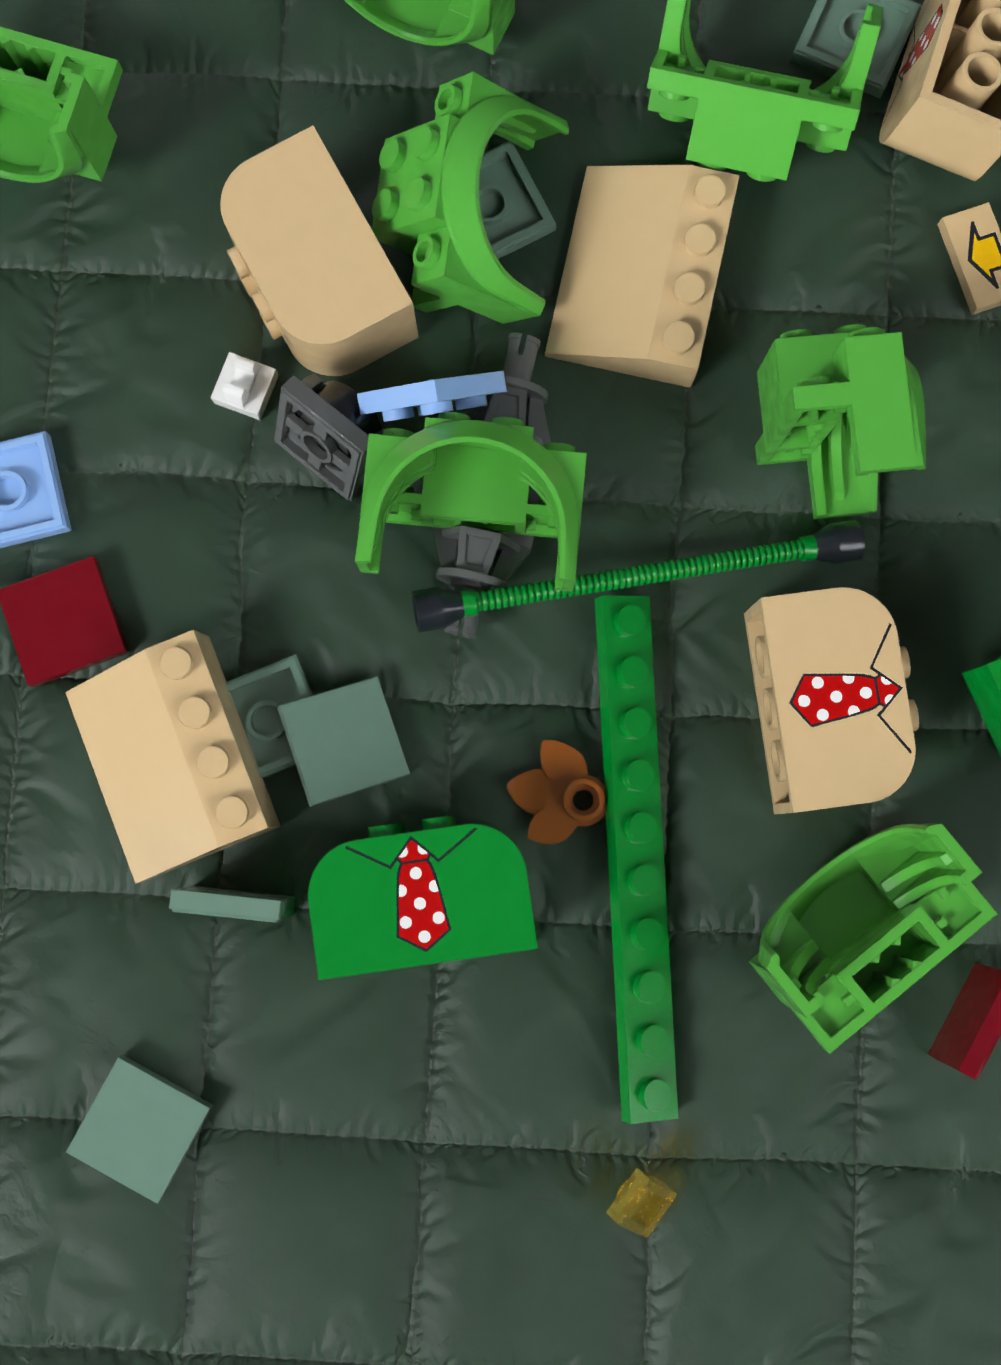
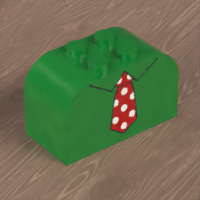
[308,815,538,980]

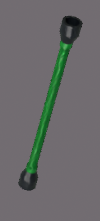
[411,520,865,633]

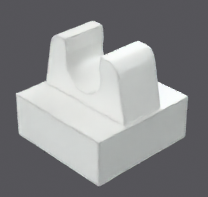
[211,352,279,421]

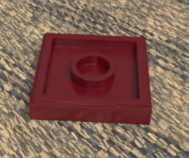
[0,556,129,687]
[927,963,1001,1080]

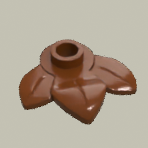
[507,740,606,844]

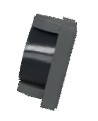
[274,373,384,501]

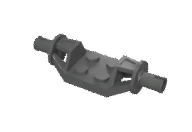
[432,333,551,638]

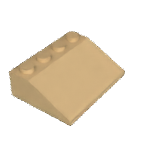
[545,165,740,388]
[65,630,281,884]

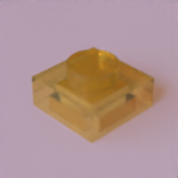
[606,1168,677,1238]

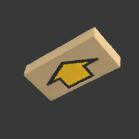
[937,202,1001,315]

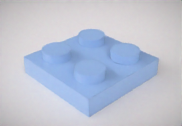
[357,371,507,422]

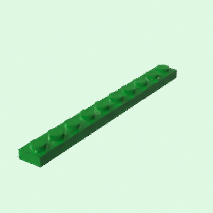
[595,595,679,1124]

